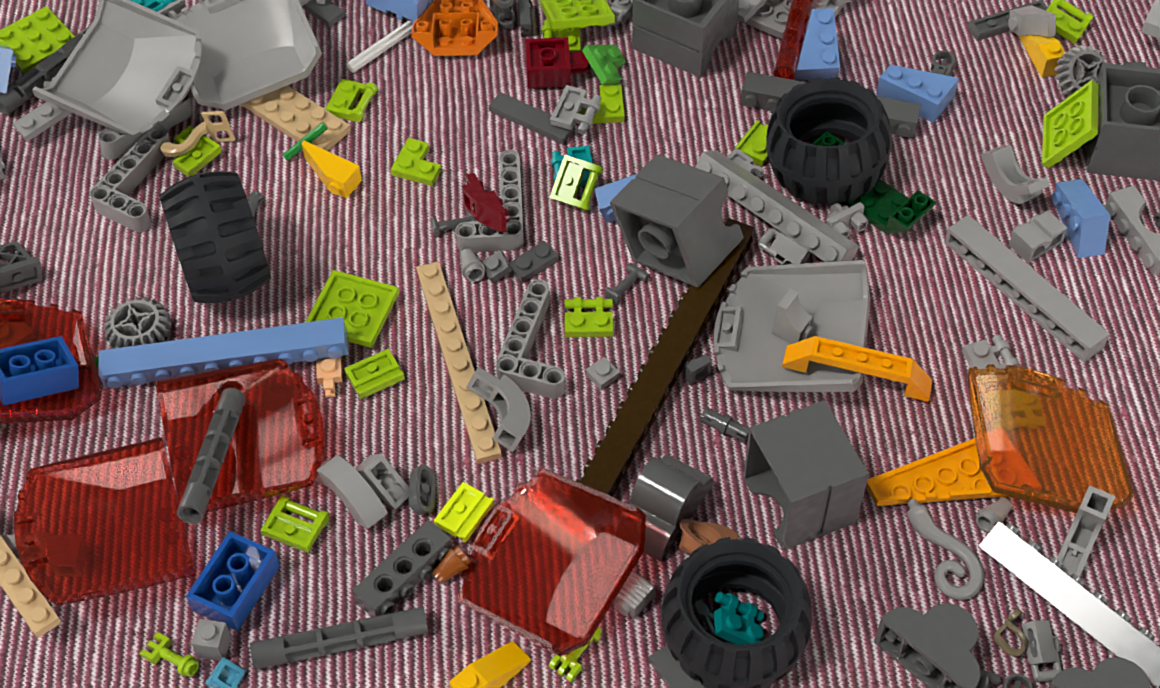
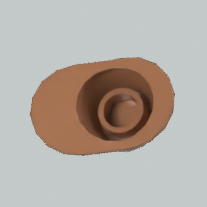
[679,518,739,554]

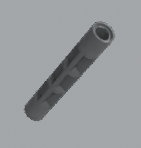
[0,25,90,116]
[177,388,246,524]
[250,606,429,670]

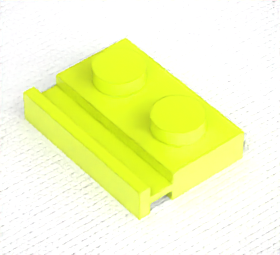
[434,482,495,543]

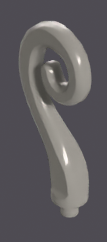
[907,499,984,600]

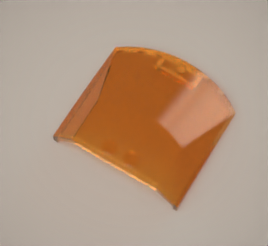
[967,364,1134,513]

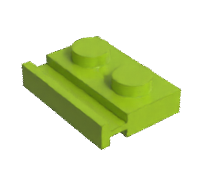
[735,120,768,167]
[344,348,405,400]

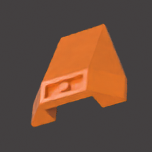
[411,0,498,56]

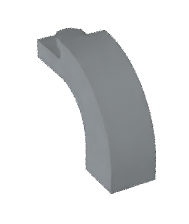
[980,145,1050,204]
[466,367,531,452]
[312,455,388,529]
[1056,485,1116,578]

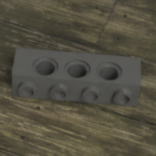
[352,519,453,617]

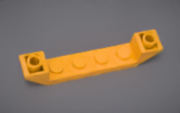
[782,336,932,402]

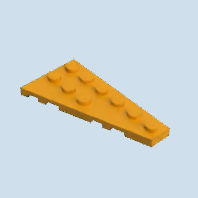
[865,428,1041,506]

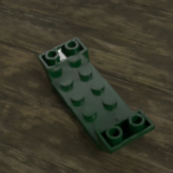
[812,131,936,234]

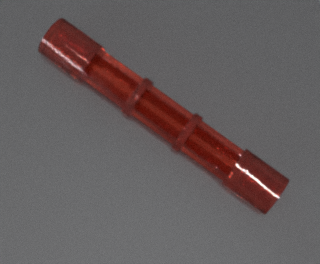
[774,0,813,80]

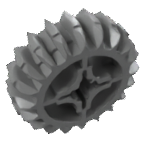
[1054,45,1108,98]
[104,296,171,349]

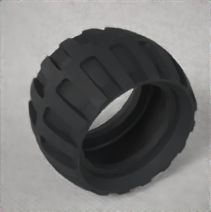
[766,77,892,205]
[159,171,271,304]
[661,537,812,688]

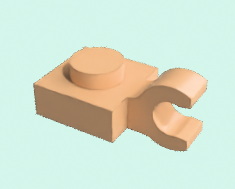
[316,357,343,398]

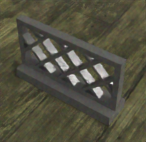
[0,241,42,293]

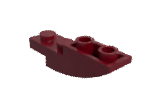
[462,173,510,233]

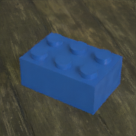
[0,336,79,406]
[186,531,280,632]

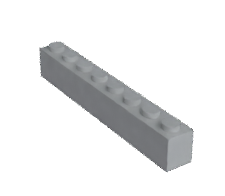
[695,150,860,262]
[944,215,1110,362]

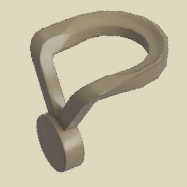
[993,608,1028,656]

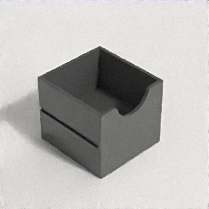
[632,0,739,78]
[1086,63,1160,181]
[610,154,744,287]
[743,400,869,551]

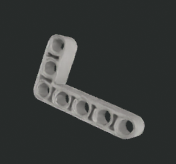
[98,92,192,160]
[90,125,171,232]
[455,150,524,252]
[496,279,565,399]

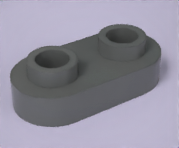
[409,465,436,515]

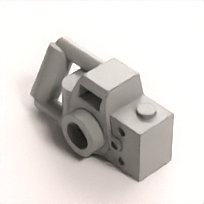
[605,0,633,27]
[758,228,811,265]
[1022,620,1062,683]

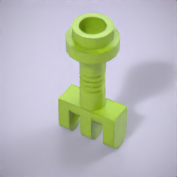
[548,622,602,682]
[139,632,199,677]

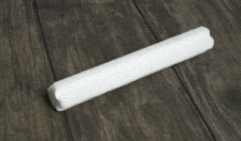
[346,21,412,73]

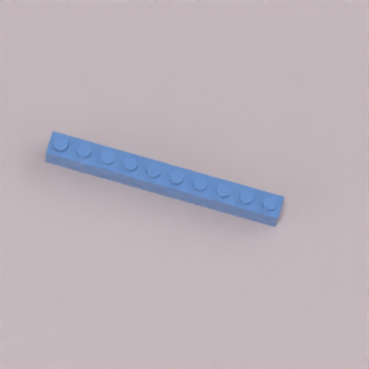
[98,318,349,388]

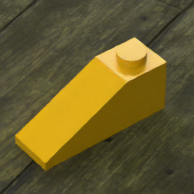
[1018,35,1065,78]
[301,141,362,199]
[449,641,531,688]

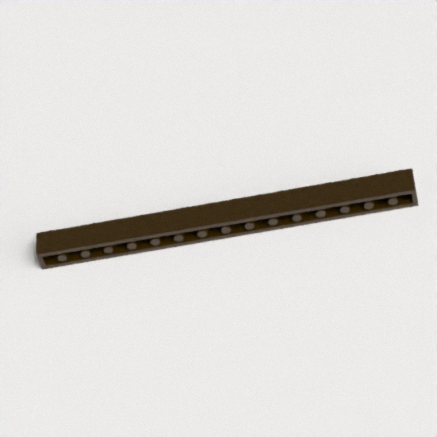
[560,218,755,537]

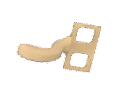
[160,111,236,157]

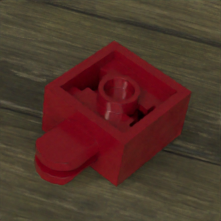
[525,37,591,89]

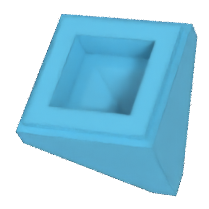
[205,657,246,688]

